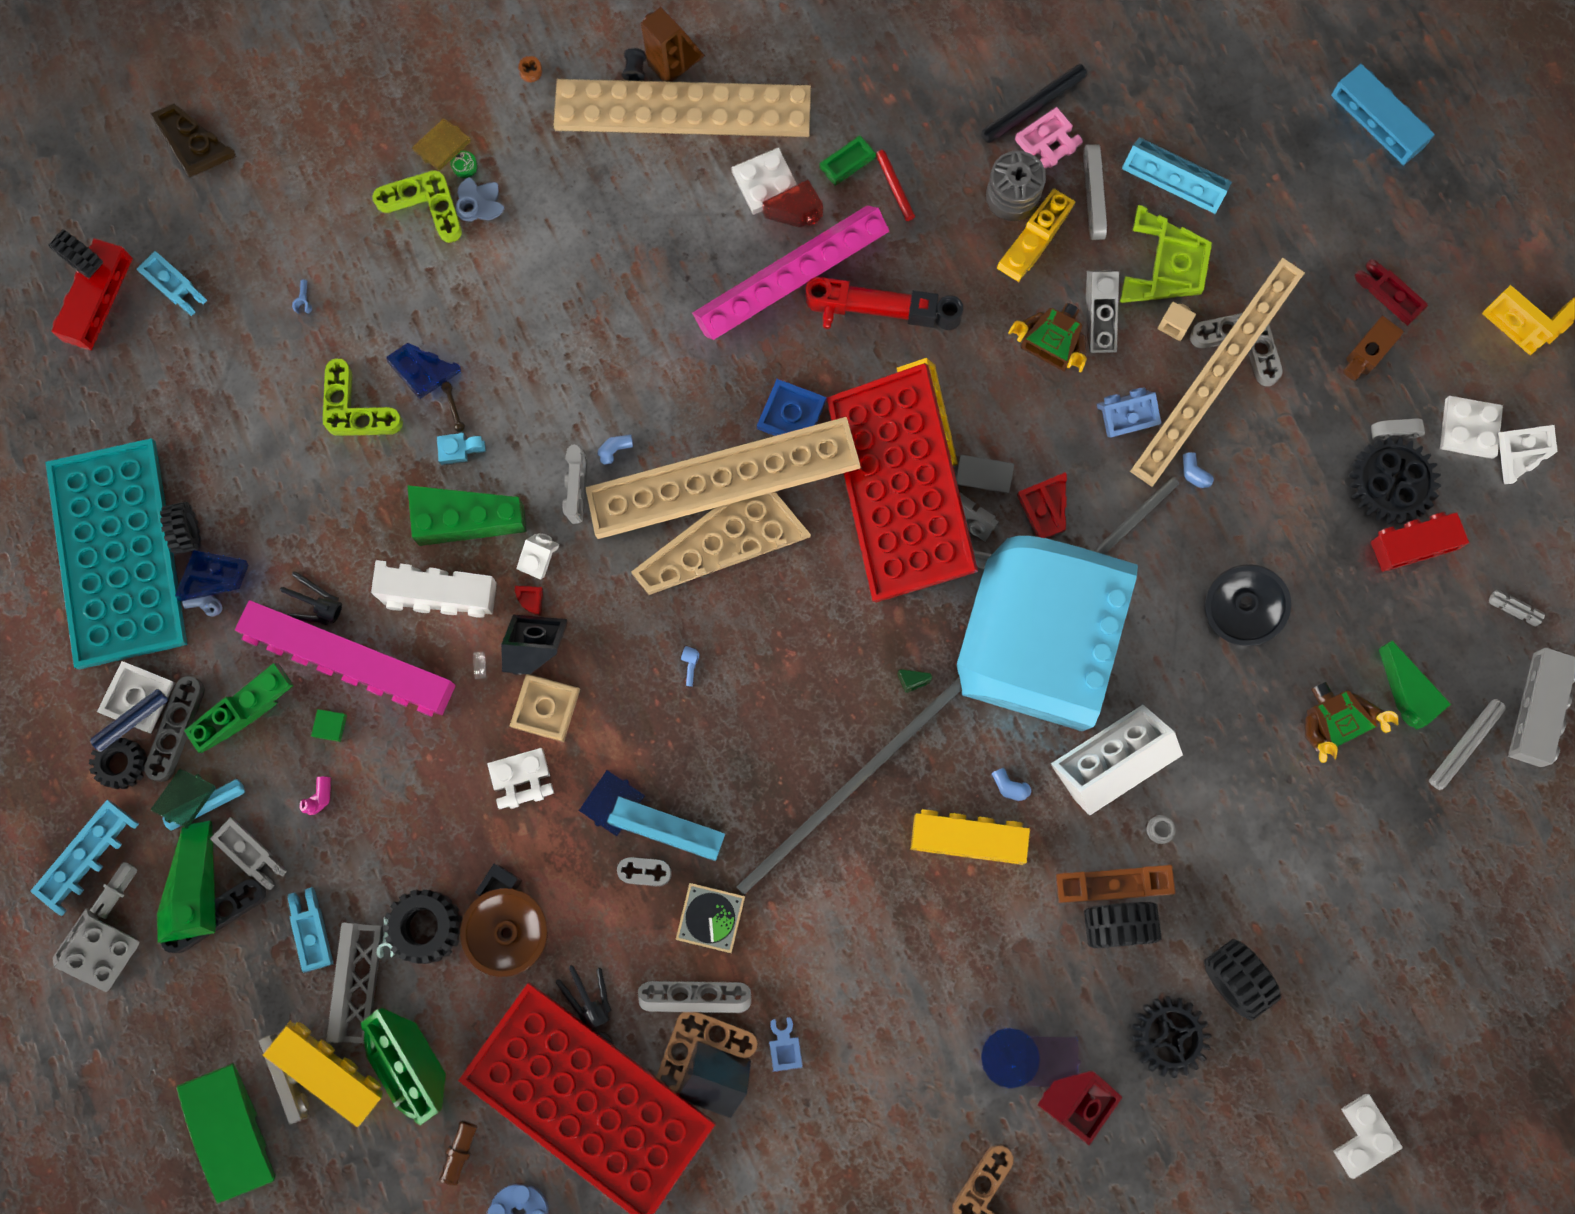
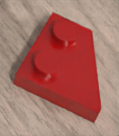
[1017,472,1067,539]

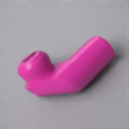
[299,777,331,815]

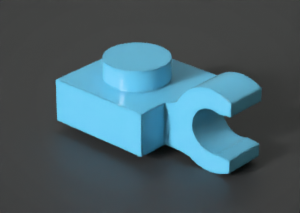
[437,433,486,465]

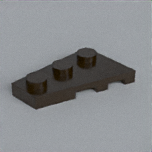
[150,103,236,178]

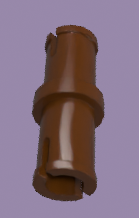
[439,1121,478,1186]

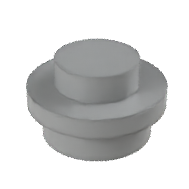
[1147,815,1176,844]

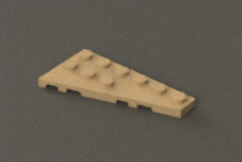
[631,492,811,595]

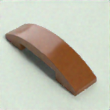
[1056,865,1175,903]

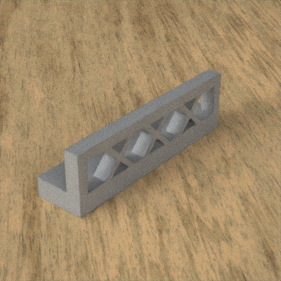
[326,923,383,1043]

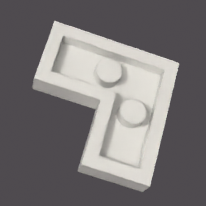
[1334,1094,1403,1179]

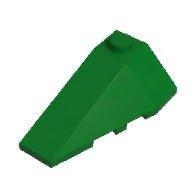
[157,821,216,943]

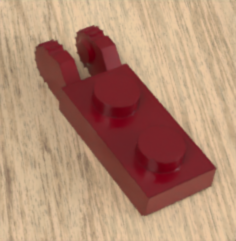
[1354,260,1429,326]

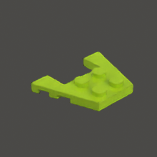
[1119,205,1212,303]

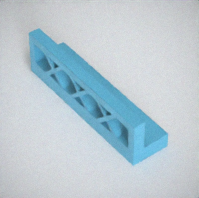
[1122,137,1232,214]
[607,797,725,861]

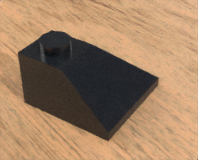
[501,614,567,675]

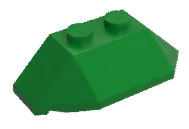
[361,1008,446,1125]

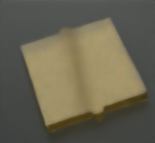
[412,118,471,171]

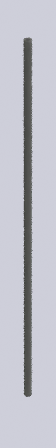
[737,477,1179,895]

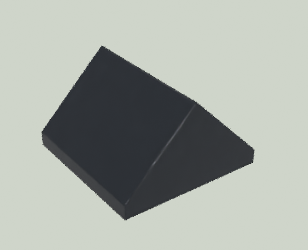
[677,1041,751,1118]

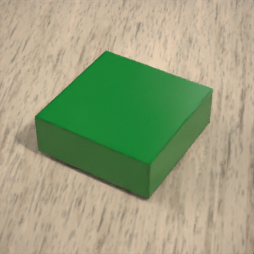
[311,709,347,742]

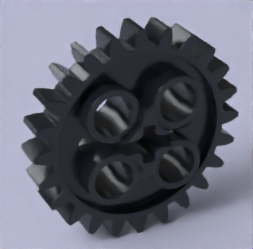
[1349,437,1441,524]

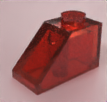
[762,179,823,228]

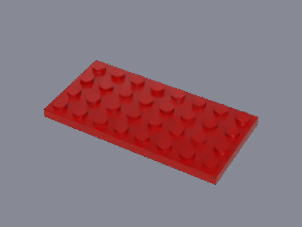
[827,363,978,603]
[458,983,717,1214]

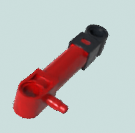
[806,277,964,330]

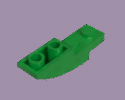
[184,663,294,753]

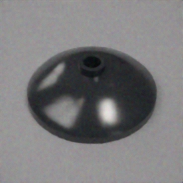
[1205,564,1292,646]

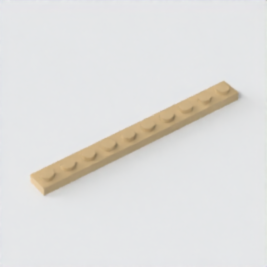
[1130,258,1305,487]

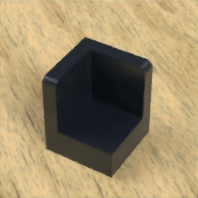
[475,863,522,896]

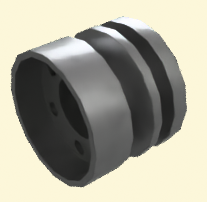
[986,151,1046,221]

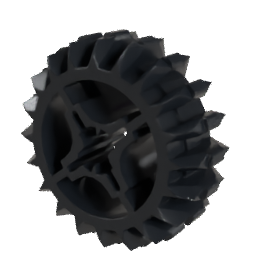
[1130,996,1211,1078]

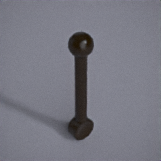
[441,382,465,432]

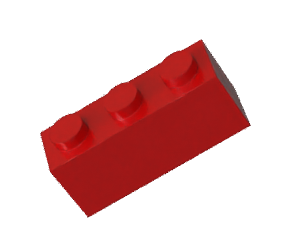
[1371,512,1469,572]

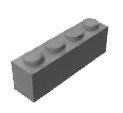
[1508,648,1575,767]

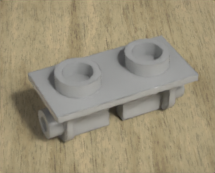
[959,492,999,542]

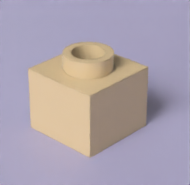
[1157,302,1196,341]

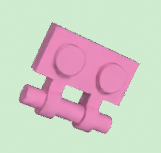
[1015,107,1083,169]

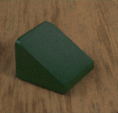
[897,669,932,693]

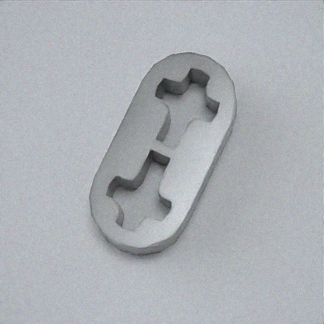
[1371,419,1425,441]
[617,857,672,887]

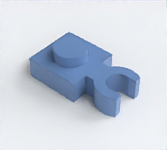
[769,1017,802,1072]

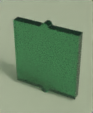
[150,769,216,829]

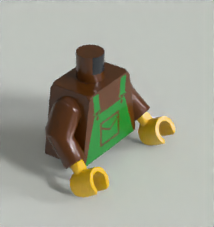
[1008,303,1087,372]
[1305,682,1399,763]

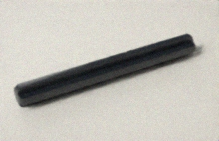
[981,64,1087,143]

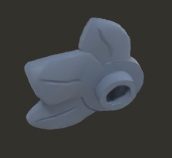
[455,177,504,222]

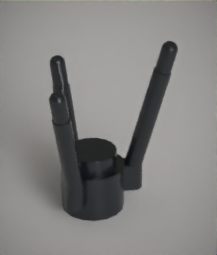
[280,571,342,626]
[556,965,612,1029]

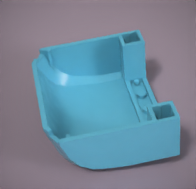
[956,536,1138,731]

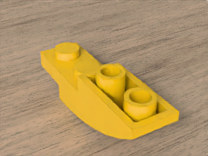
[997,188,1076,282]

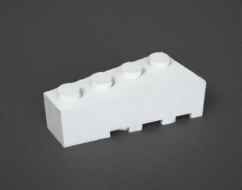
[371,560,497,618]

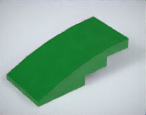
[176,1063,276,1204]

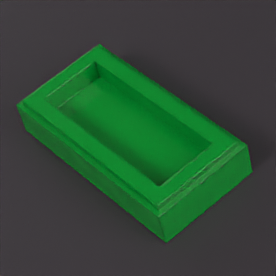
[819,135,876,186]

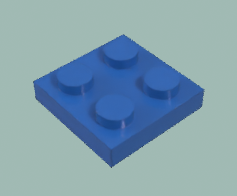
[757,379,826,436]

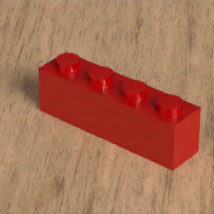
[51,238,133,351]

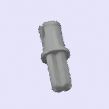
[90,862,137,919]

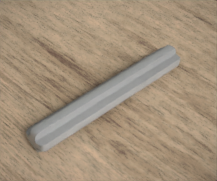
[1429,699,1506,790]

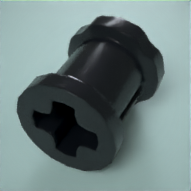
[622,48,646,81]

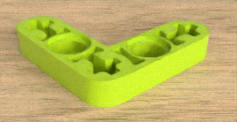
[372,171,462,243]
[323,358,403,436]

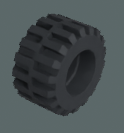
[383,889,462,964]
[1084,901,1162,949]
[1204,939,1281,1021]

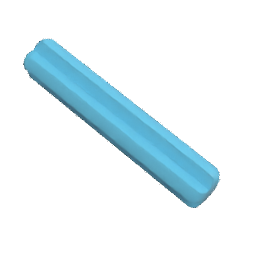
[163,779,245,830]

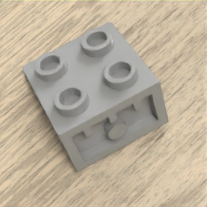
[53,908,139,992]

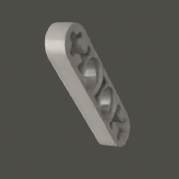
[1084,144,1107,240]
[638,981,751,1013]

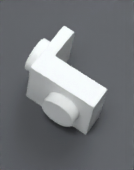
[516,533,559,580]

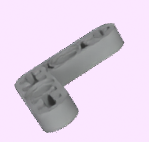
[1190,313,1283,386]

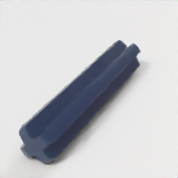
[90,689,168,752]

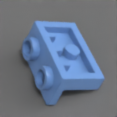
[1097,388,1161,438]

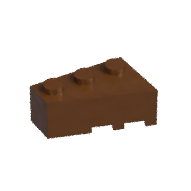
[641,7,705,82]

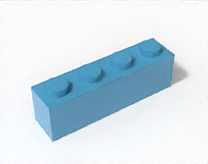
[1331,64,1435,166]

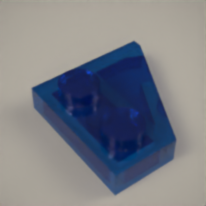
[386,343,461,399]
[175,550,249,601]

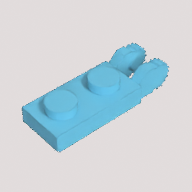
[137,251,207,316]
[288,887,334,973]

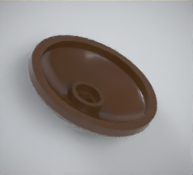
[460,888,548,977]

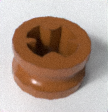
[518,56,542,82]

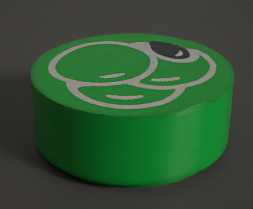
[450,151,478,178]

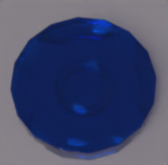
[981,1028,1040,1089]

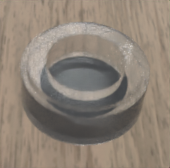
[473,651,487,679]

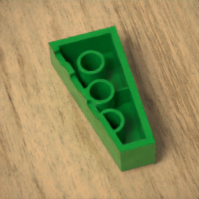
[407,485,527,546]

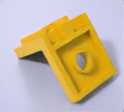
[1482,285,1575,355]

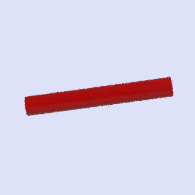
[876,150,915,221]

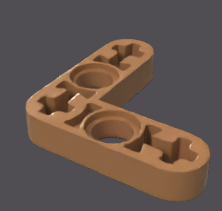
[656,1012,758,1092]
[952,1145,1013,1214]

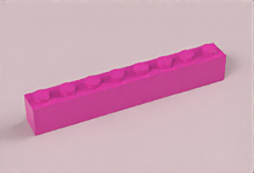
[692,205,889,340]
[235,600,456,717]

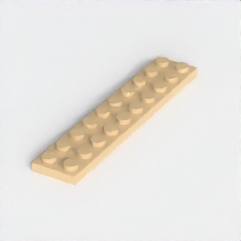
[554,79,811,137]
[585,417,861,539]

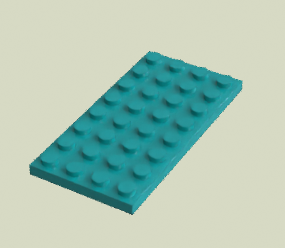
[45,438,188,670]

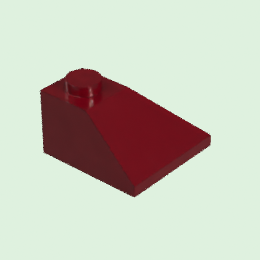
[1038,1071,1123,1146]

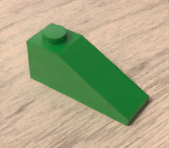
[1379,640,1451,730]

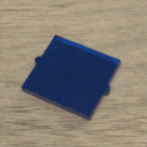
[579,770,645,836]

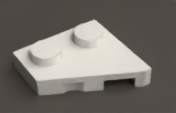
[1498,425,1557,484]

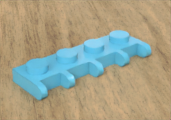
[30,800,139,916]

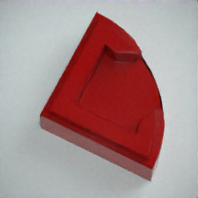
[515,586,543,616]

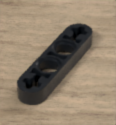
[161,880,266,953]

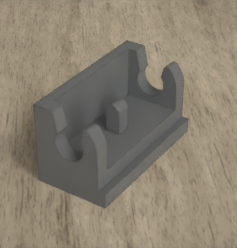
[956,455,1014,494]

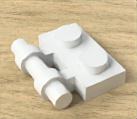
[487,748,554,809]

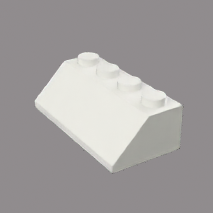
[1051,705,1183,815]

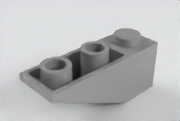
[1086,270,1119,353]

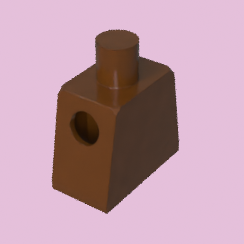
[1343,315,1404,381]

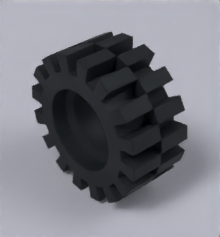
[48,229,104,278]
[160,502,201,554]
[89,737,148,789]

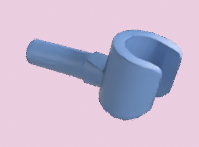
[292,279,312,314]
[681,646,699,687]

